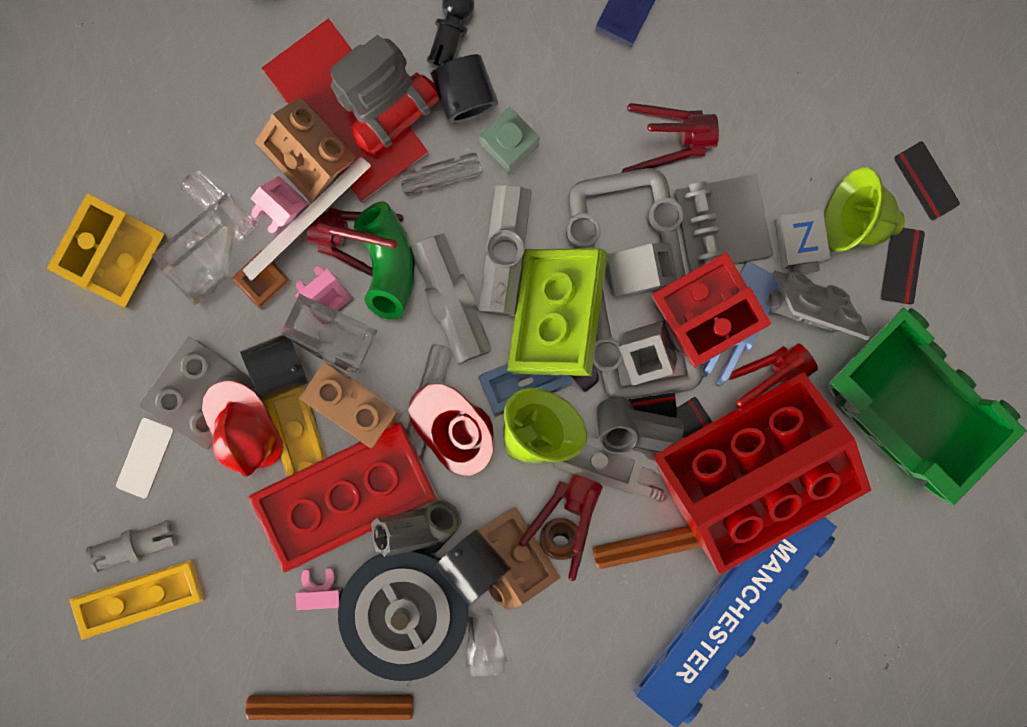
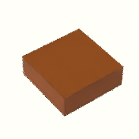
[231,250,292,310]

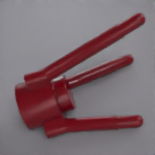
[622,103,719,173]
[307,208,404,277]
[519,474,603,581]

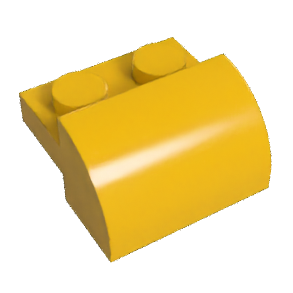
[46,193,164,308]

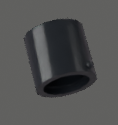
[430,54,498,123]
[240,332,308,402]
[435,529,511,606]

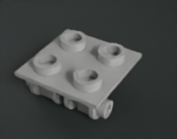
[675,174,773,272]
[766,270,870,340]
[138,335,253,450]

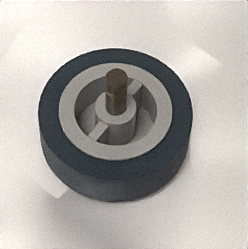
[338,550,468,681]

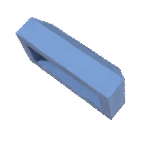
[478,364,573,417]

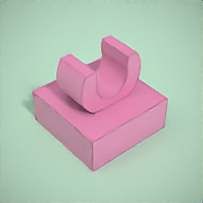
[251,176,310,233]
[295,266,353,325]
[295,567,343,610]

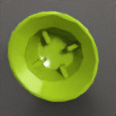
[824,167,905,252]
[503,388,587,463]

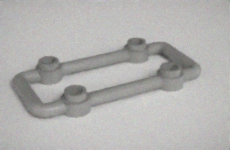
[566,168,704,399]

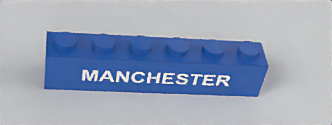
[633,517,837,727]

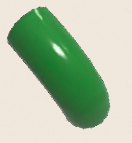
[353,201,414,320]

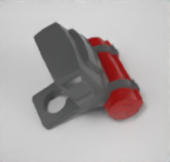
[330,35,440,155]

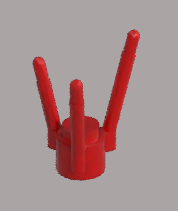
[728,343,818,407]

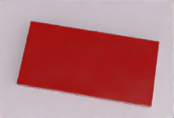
[262,18,429,203]
[248,422,439,573]

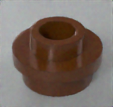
[540,518,578,560]

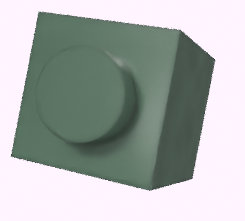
[479,107,540,174]

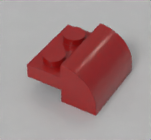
[652,252,772,368]

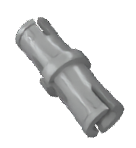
[86,520,177,573]

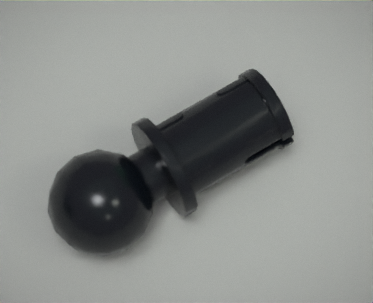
[427,0,475,67]

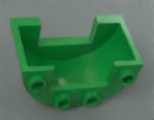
[828,308,1027,506]

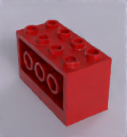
[653,372,872,575]

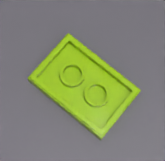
[507,248,607,376]

